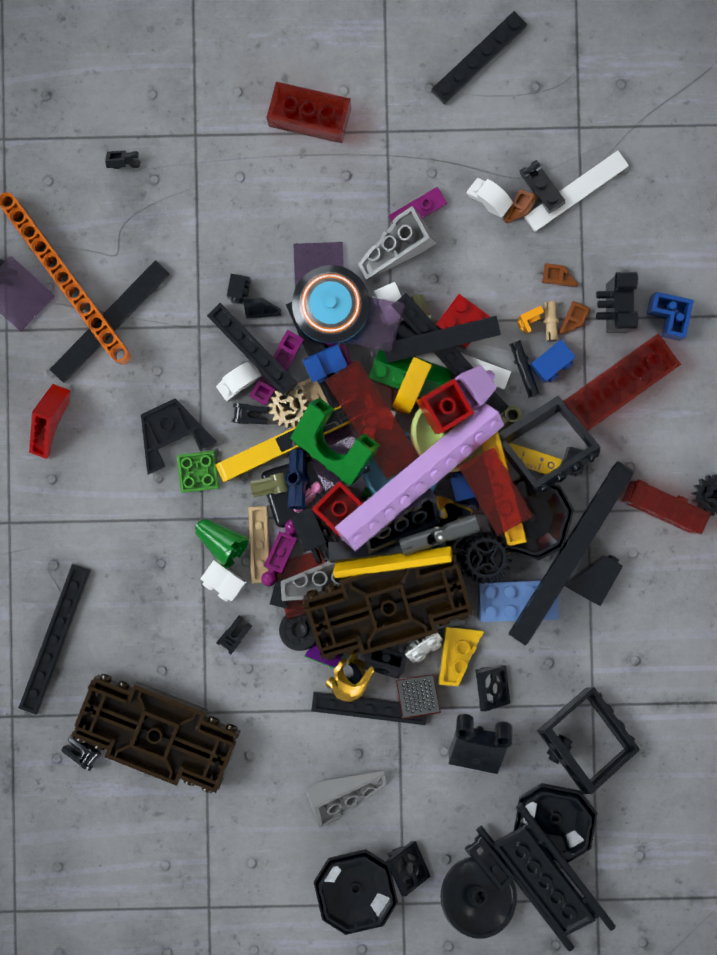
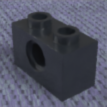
[361,648,406,679]

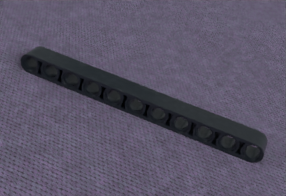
[508,461,634,646]

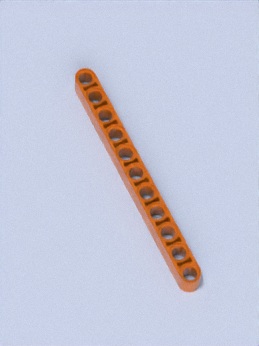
[0,192,131,365]

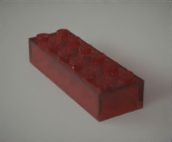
[563,333,681,431]
[325,360,420,481]

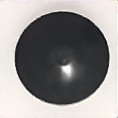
[440,857,517,939]

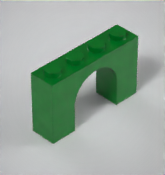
[290,398,380,486]

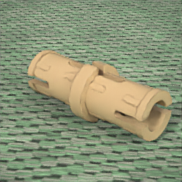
[543,301,559,341]

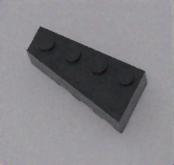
[363,489,441,554]

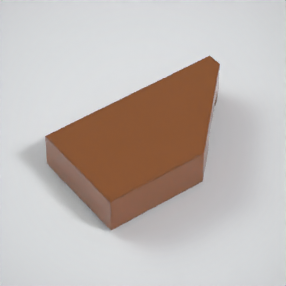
[503,189,537,224]
[542,263,578,288]
[558,301,591,335]

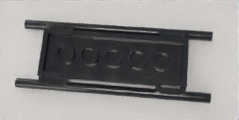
[476,803,616,952]

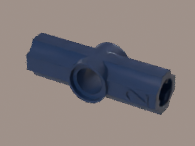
[285,449,310,510]

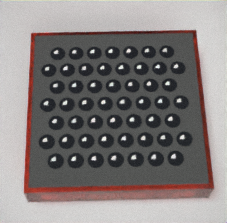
[396,674,441,719]

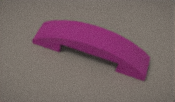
[249,329,304,406]

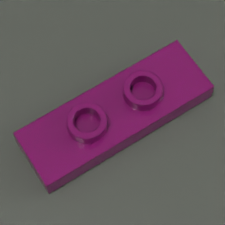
[388,187,447,224]

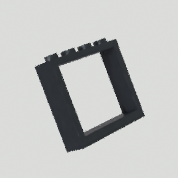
[499,395,601,496]
[537,687,640,795]

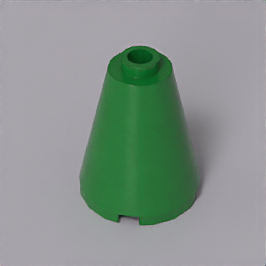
[195,519,249,569]

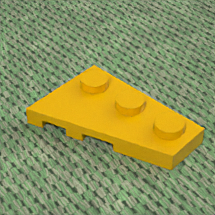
[438,627,484,687]

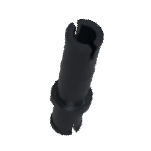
[509,340,540,398]

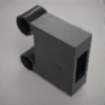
[596,272,638,333]
[448,714,513,774]

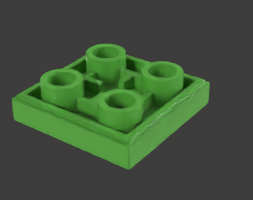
[177,450,220,493]

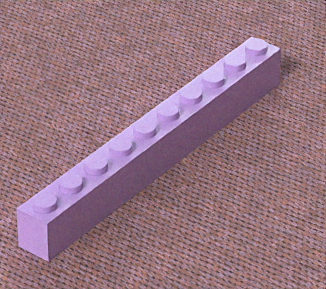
[335,403,504,551]

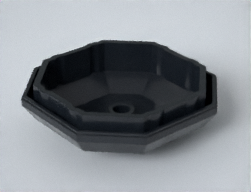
[488,477,574,561]
[514,783,597,863]
[313,849,398,935]

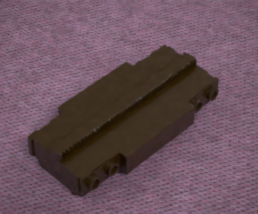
[303,551,473,660]
[71,673,241,793]

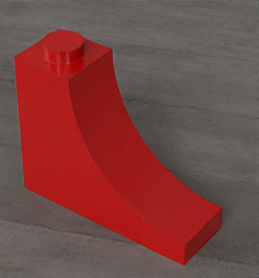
[29,384,71,459]

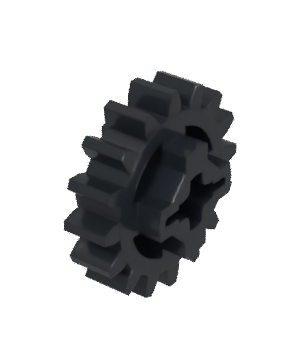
[692,474,717,516]

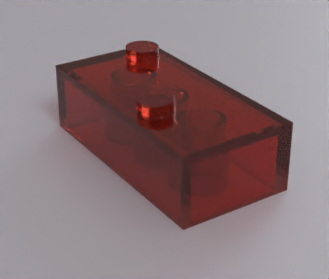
[266,82,352,143]
[458,447,533,536]
[621,479,711,535]

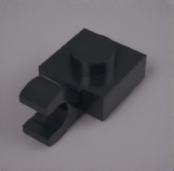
[105,150,141,169]

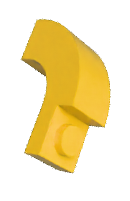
[392,357,431,415]

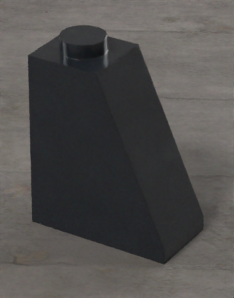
[564,554,623,606]

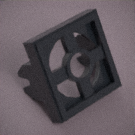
[475,665,510,712]
[386,841,431,897]

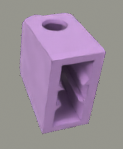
[455,366,496,411]

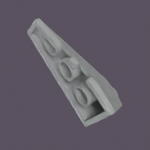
[358,206,437,281]
[281,560,353,601]
[305,771,387,828]

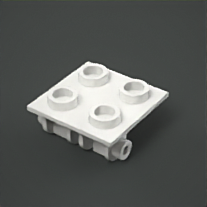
[404,632,443,663]

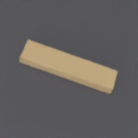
[248,506,270,584]

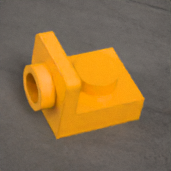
[517,306,544,334]

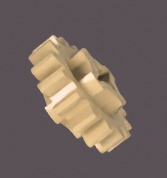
[268,388,310,428]

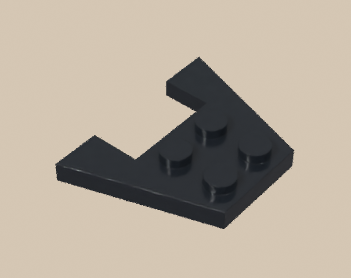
[141,398,218,475]

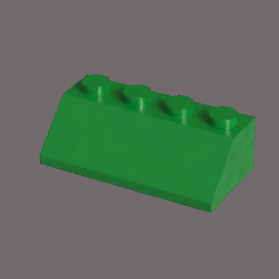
[368,344,452,399]

